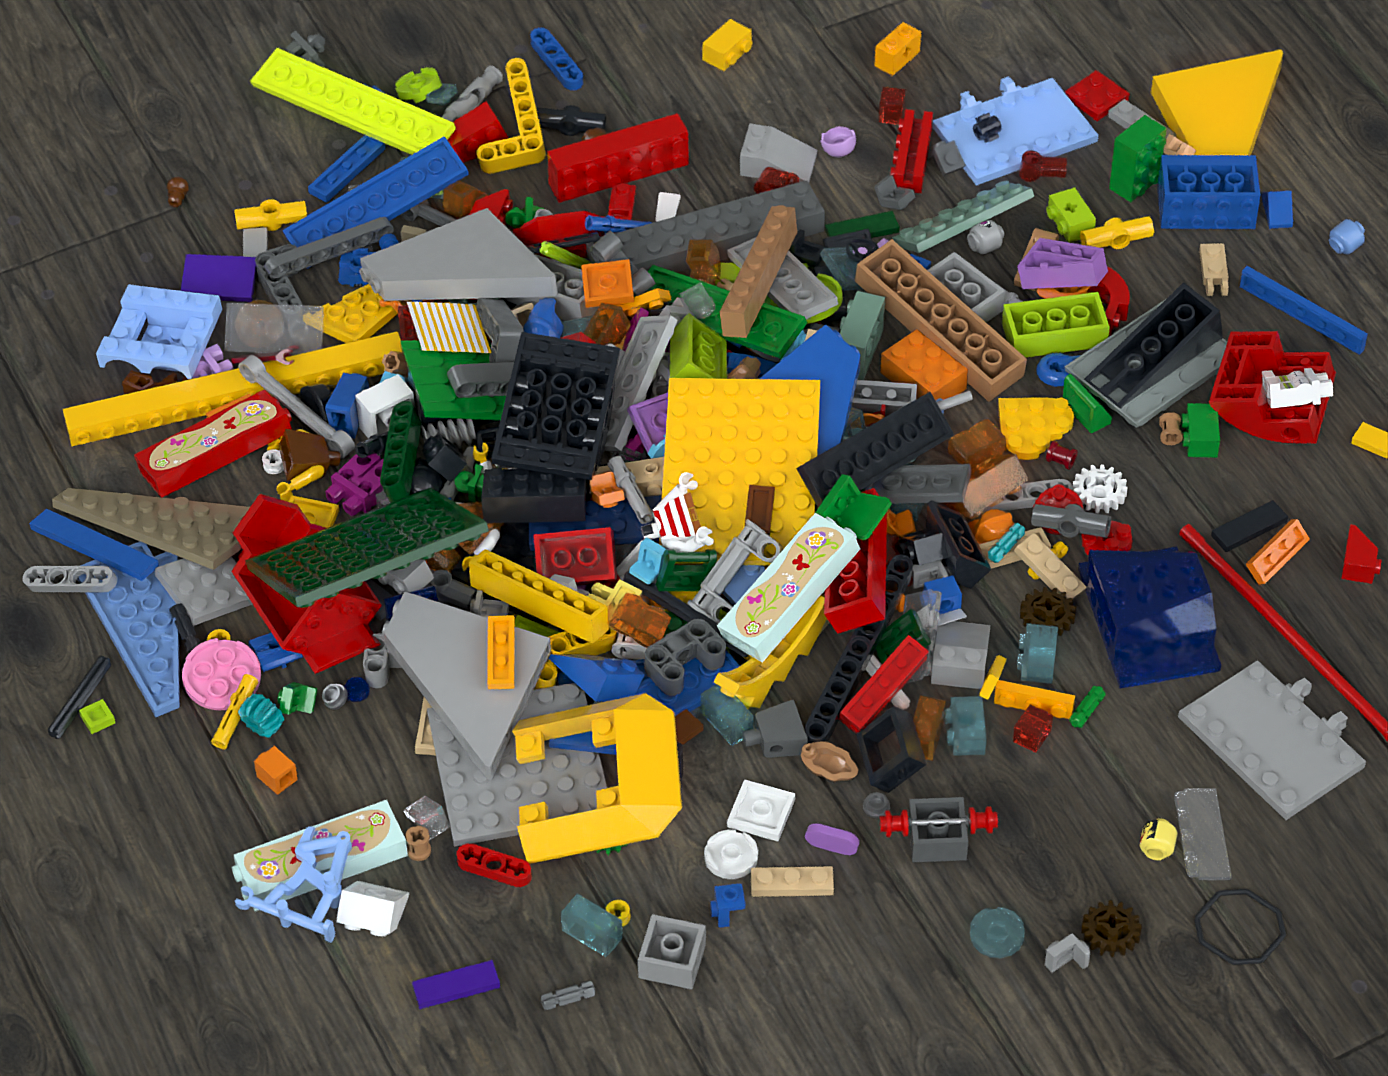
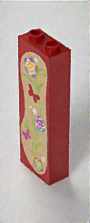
[134,389,292,498]

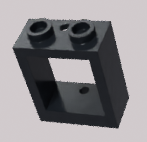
[856,706,927,793]

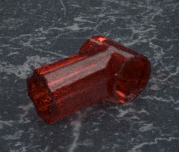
[1019,150,1067,182]

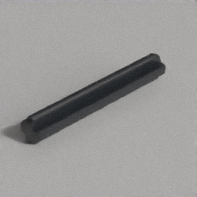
[48,656,111,739]

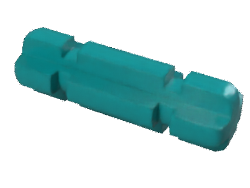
[988,523,1025,563]

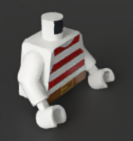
[641,472,713,552]

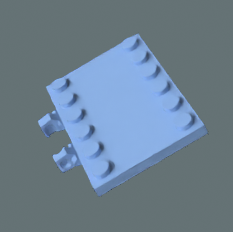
[932,77,1098,185]

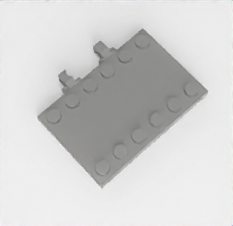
[1178,660,1366,820]

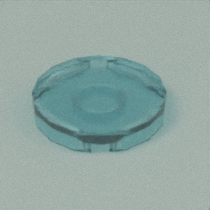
[970,907,1025,958]

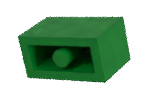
[1181,403,1220,458]

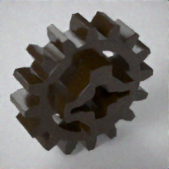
[1020,587,1076,638]
[1081,900,1142,958]

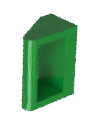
[1063,374,1112,434]

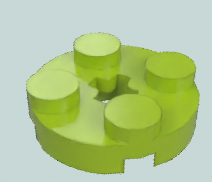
[395,68,442,102]

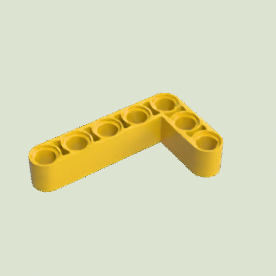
[477,58,546,174]

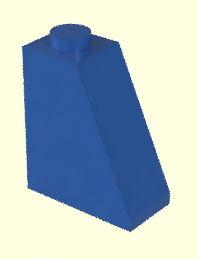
[325,373,369,439]

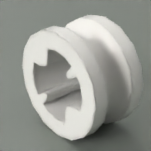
[262,449,284,474]

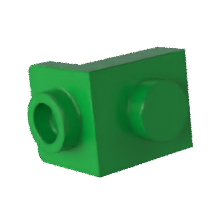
[277,682,317,715]

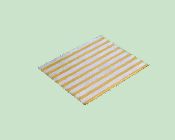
[407,302,492,353]

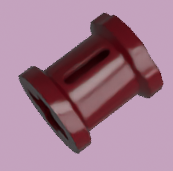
[1046,440,1078,470]

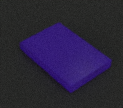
[181,254,257,302]

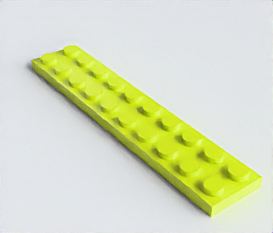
[251,48,456,155]

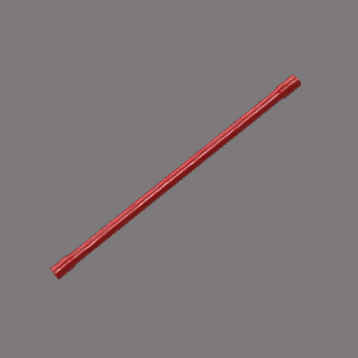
[1179,524,1388,742]

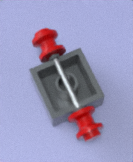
[880,797,998,862]

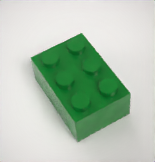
[1109,115,1167,202]

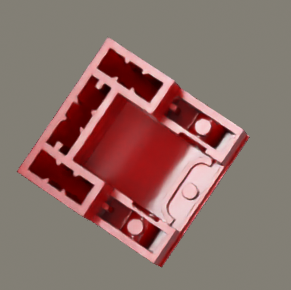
[1209,331,1336,443]

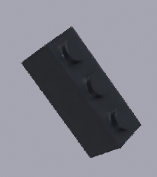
[926,500,992,589]

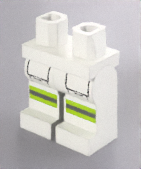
[1262,368,1333,408]

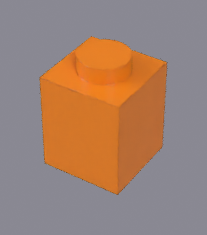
[254,746,298,795]

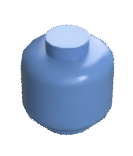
[1329,219,1365,255]

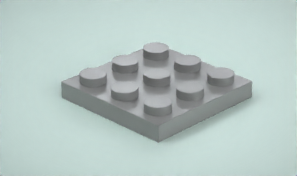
[155,557,252,626]

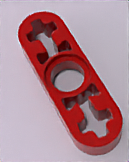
[457,843,532,887]

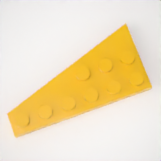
[303,284,412,343]

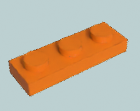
[1246,519,1310,585]

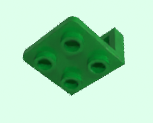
[815,474,892,540]

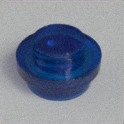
[344,677,370,702]

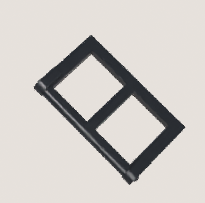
[525,232,600,255]

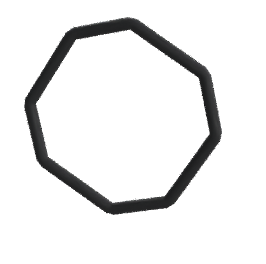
[1194,889,1286,965]

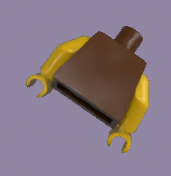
[267,429,341,502]

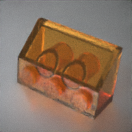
[943,454,1029,519]

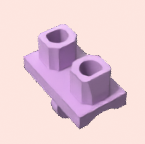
[192,344,233,379]

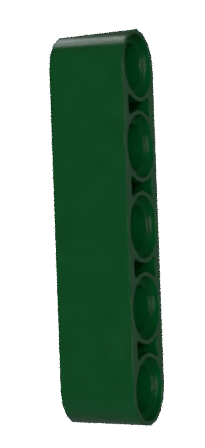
[380,401,421,503]

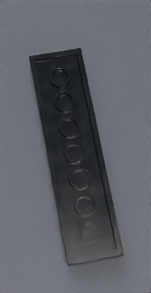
[796,392,954,508]

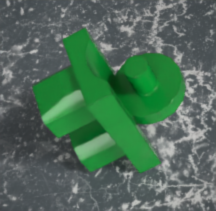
[506,196,544,229]
[454,464,484,503]

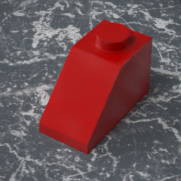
[1342,524,1382,584]

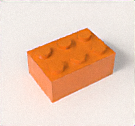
[881,329,968,400]

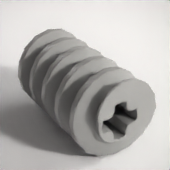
[421,419,476,449]

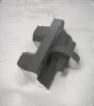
[285,30,325,67]

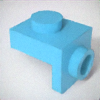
[629,537,665,584]

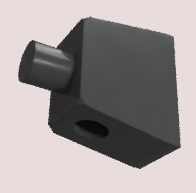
[742,699,807,758]

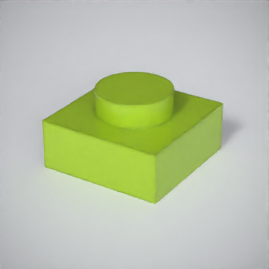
[79,699,115,734]

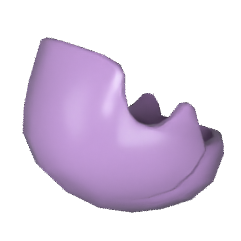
[821,126,856,157]

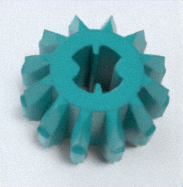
[238,693,284,738]

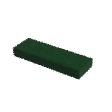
[825,211,900,238]

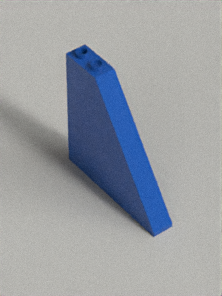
[759,324,861,512]

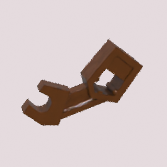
[122,370,189,394]

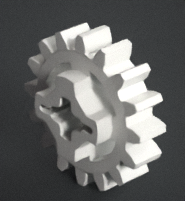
[1073,465,1128,513]

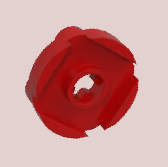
[1081,521,1132,560]

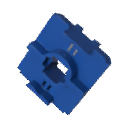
[338,248,375,287]
[248,633,303,672]

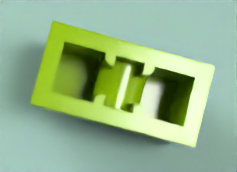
[1046,188,1096,243]

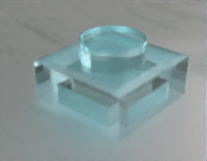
[426,83,458,105]

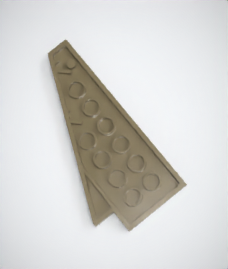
[52,488,250,570]

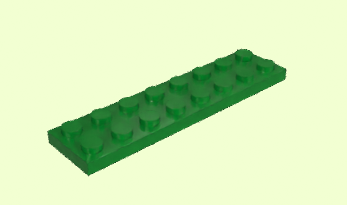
[648,265,808,359]

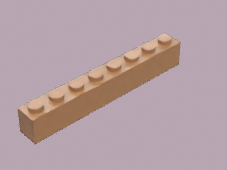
[720,205,797,338]

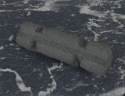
[541,980,595,1010]

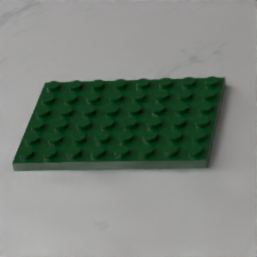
[245,487,489,608]

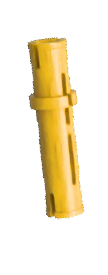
[211,674,259,749]

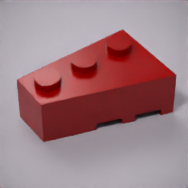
[447,101,508,162]

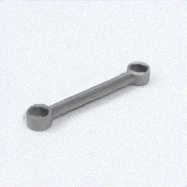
[238,355,355,459]

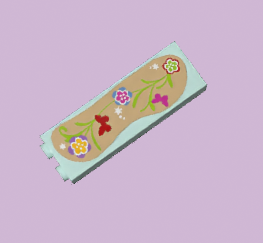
[717,513,860,662]
[232,800,408,911]

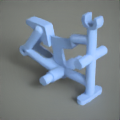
[235,826,352,943]

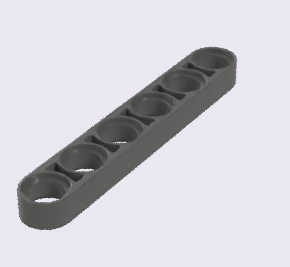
[264,217,394,279]

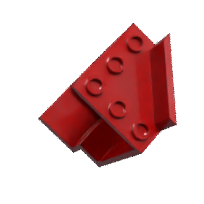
[231,494,382,674]

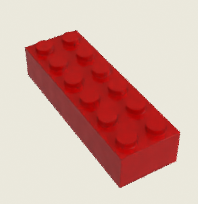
[547,113,689,203]
[824,488,887,634]

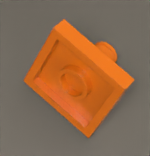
[581,259,634,308]

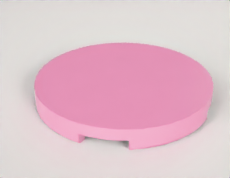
[182,638,261,710]

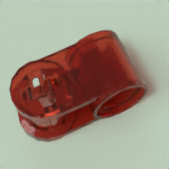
[754,167,800,194]

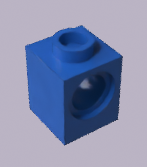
[921,575,962,615]

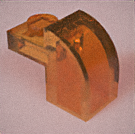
[443,180,488,219]
[686,240,721,286]

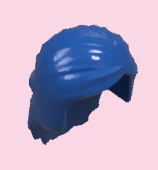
[523,297,564,338]

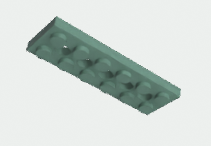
[892,181,1034,253]

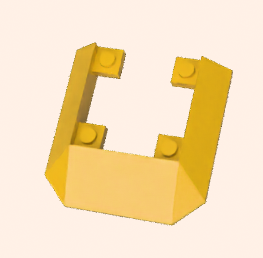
[512,693,682,864]

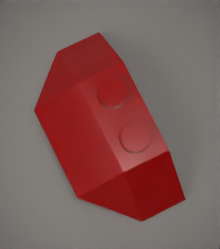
[513,211,605,260]

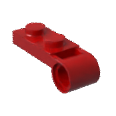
[608,183,636,220]

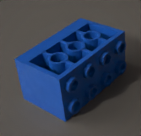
[1157,155,1260,229]

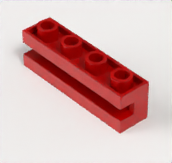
[890,109,933,193]
[839,635,929,734]

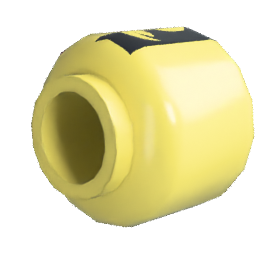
[1139,818,1177,860]

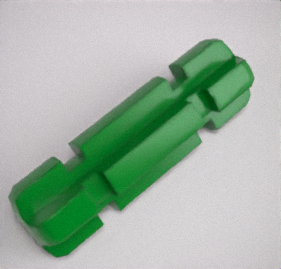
[1069,686,1106,728]

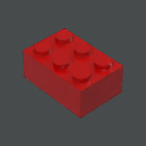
[534,527,617,585]

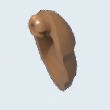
[801,742,858,782]

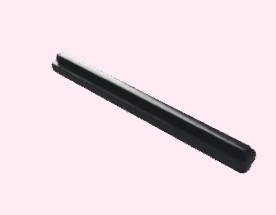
[623,571,749,658]

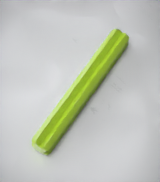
[539,241,591,269]

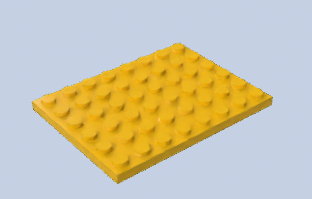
[659,378,821,566]

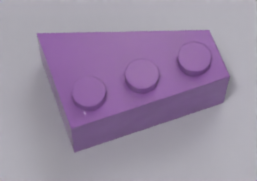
[1018,238,1108,289]

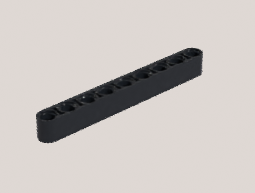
[805,555,913,743]

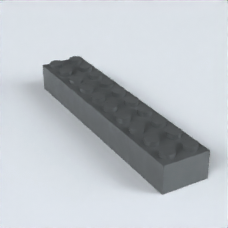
[586,180,825,273]

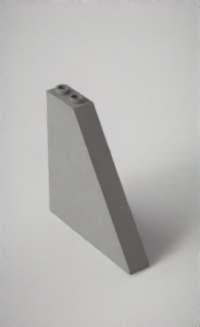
[360,208,558,301]
[382,592,551,780]

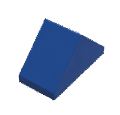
[1261,191,1293,229]

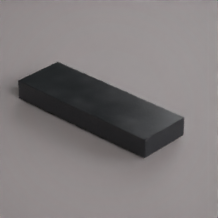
[1211,500,1288,552]

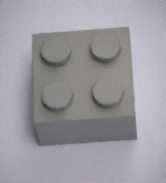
[638,914,706,989]

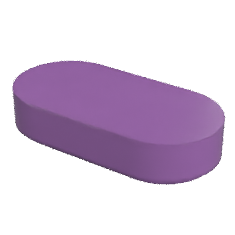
[805,824,859,855]

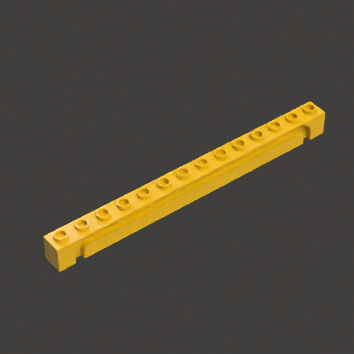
[63,331,402,446]

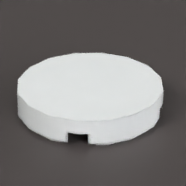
[704,829,758,879]

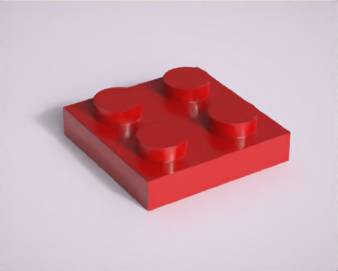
[1065,70,1130,121]

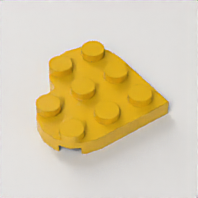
[998,397,1074,460]

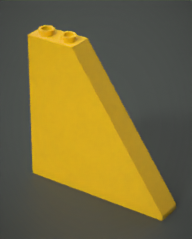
[1151,50,1283,155]

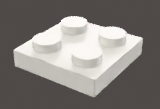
[727,779,795,841]

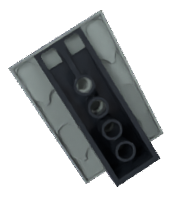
[1064,282,1227,428]

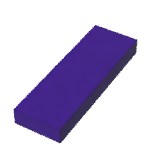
[412,960,500,1009]

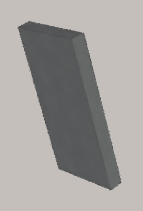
[865,464,971,503]

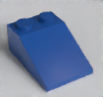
[548,654,645,701]

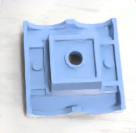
[96,284,222,379]

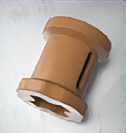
[1159,413,1183,445]
[405,826,431,861]

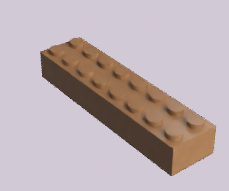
[855,239,1027,402]

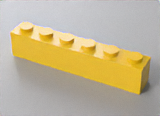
[469,549,609,644]

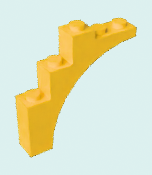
[714,593,827,710]

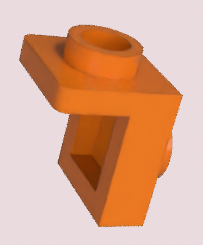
[589,471,625,508]
[887,509,916,542]

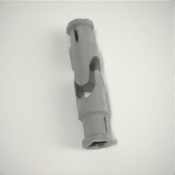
[441,66,503,122]

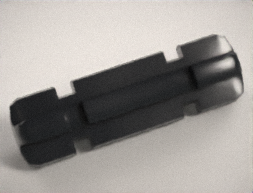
[169,603,201,653]

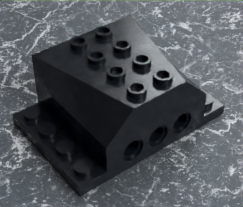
[491,332,620,480]

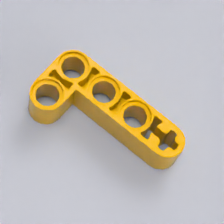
[534,628,617,690]

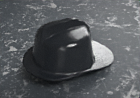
[300,384,333,421]

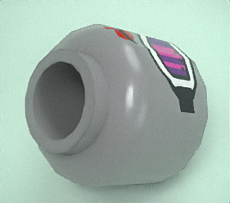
[967,220,1004,254]

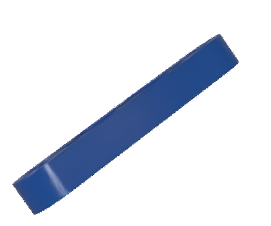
[530,28,583,90]

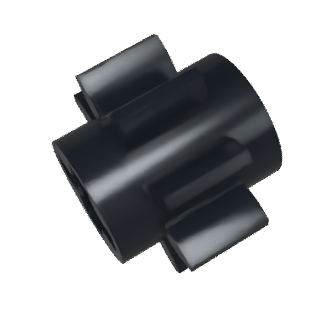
[973,113,1002,143]

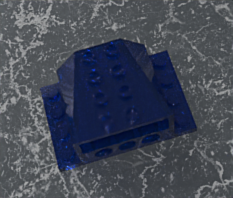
[1078,547,1221,689]

